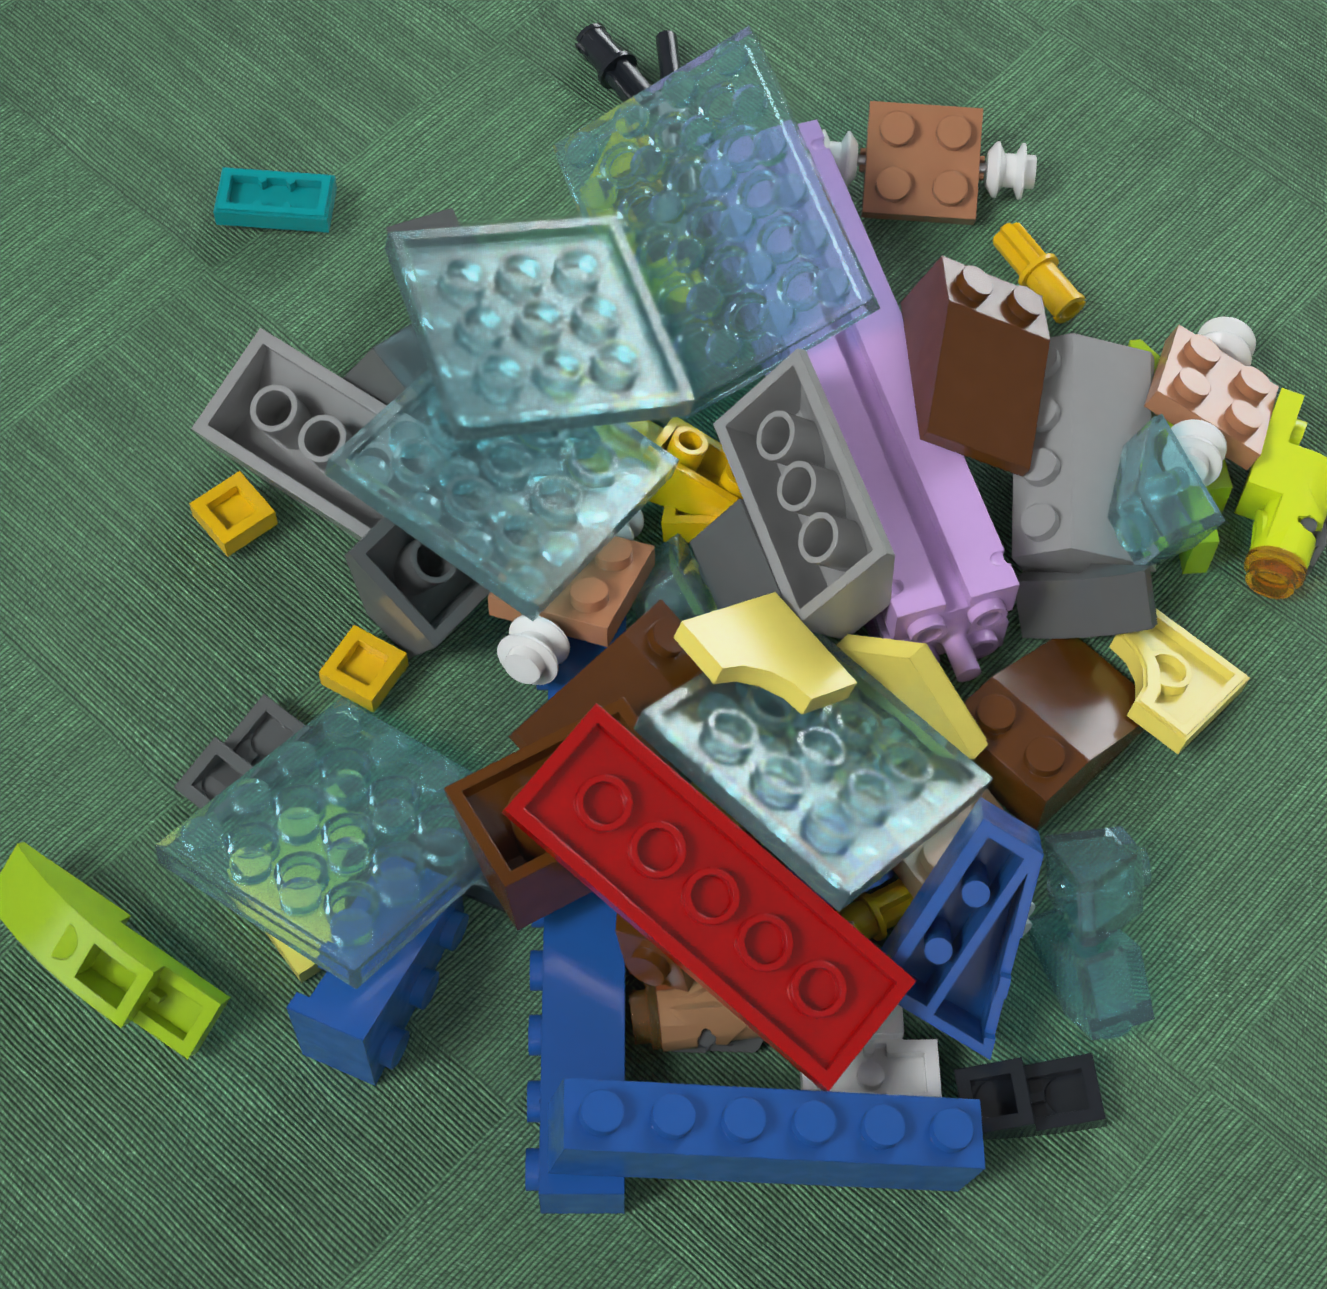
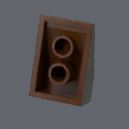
[900,256,1050,477]
[508,599,748,767]
[964,638,1145,831]

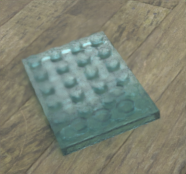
[552,26,881,426]

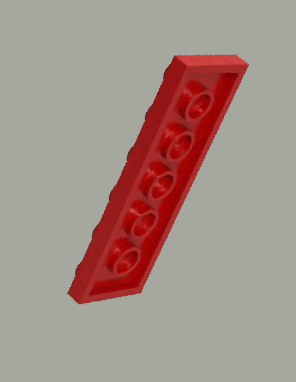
[501,703,916,1091]

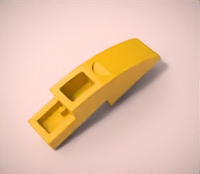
[530,368,743,517]

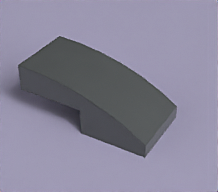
[1016,563,1158,639]
[174,694,318,828]

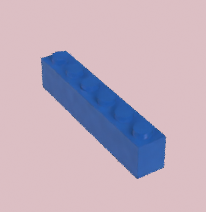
[548,1078,986,1192]

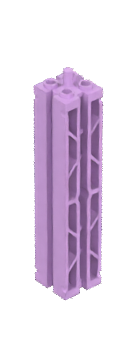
[703,119,1020,682]

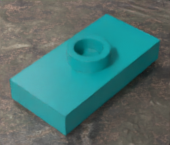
[213,167,337,233]

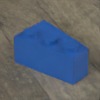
[880,797,1044,1060]
[286,856,469,1086]

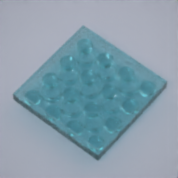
[385,215,696,442]
[325,323,679,621]
[634,632,993,912]
[155,697,484,989]

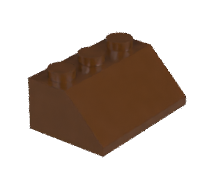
[444,697,676,931]

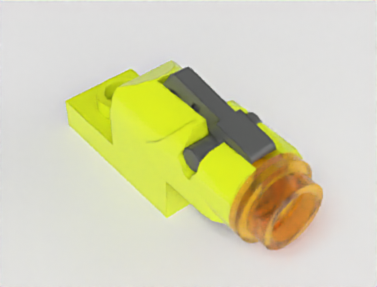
[1234,388,1327,599]

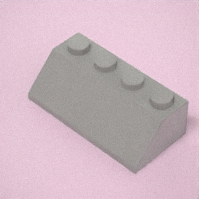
[191,328,459,540]
[1012,333,1156,573]
[713,348,895,639]

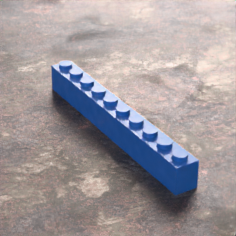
[525,616,626,1214]

